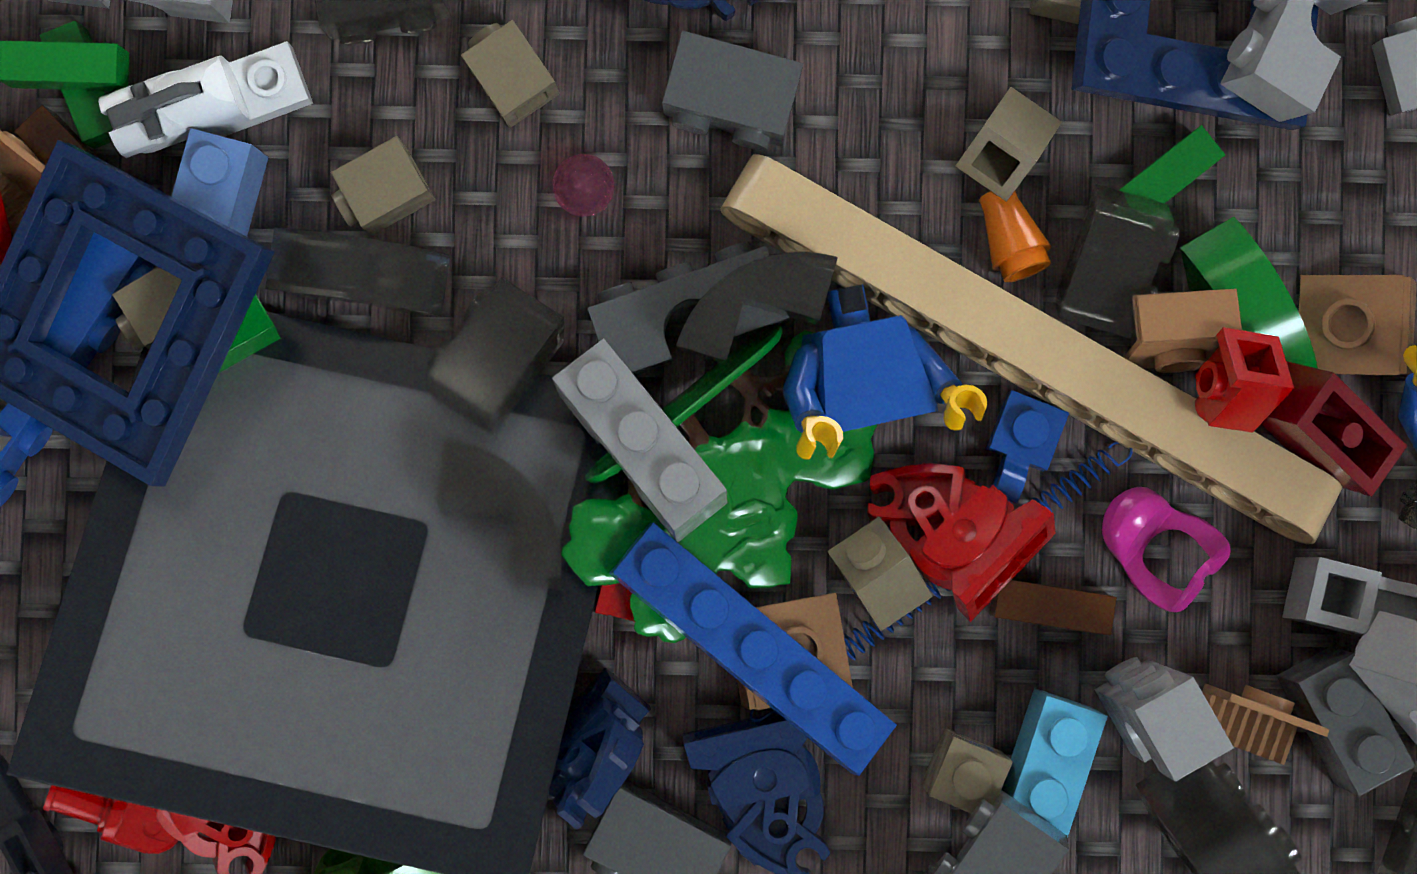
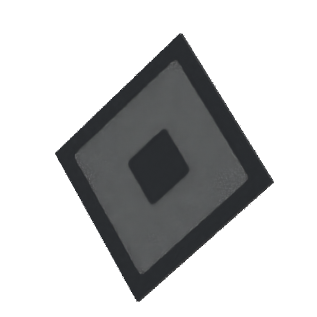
[6,311,625,874]

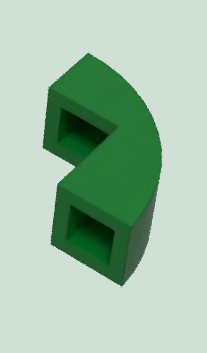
[1180,217,1318,373]

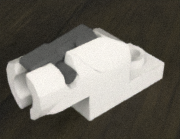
[98,41,313,158]

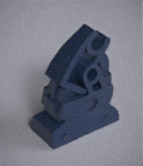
[548,668,651,830]
[683,713,830,874]

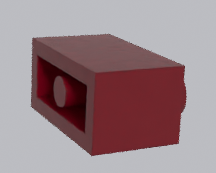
[1261,361,1408,497]

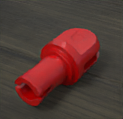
[43,785,179,854]

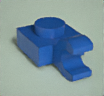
[986,390,1069,504]

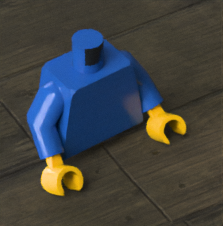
[782,284,987,459]

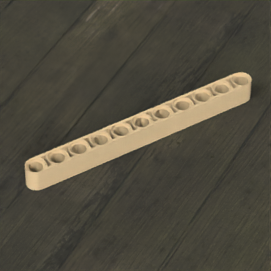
[720,154,1342,544]

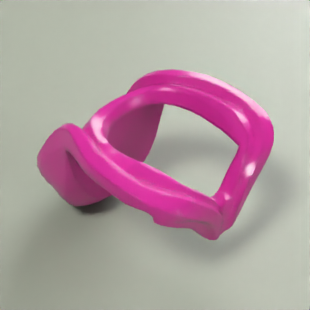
[1102,487,1231,612]

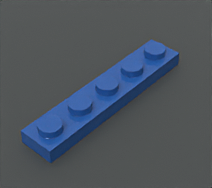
[609,523,897,776]

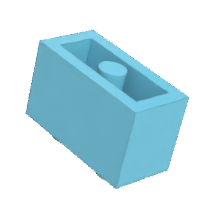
[1000,688,1108,838]

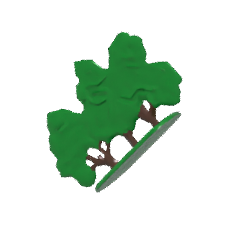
[561,326,877,643]

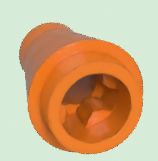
[979,191,1051,282]

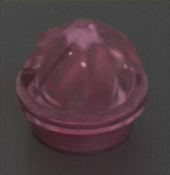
[553,154,615,217]

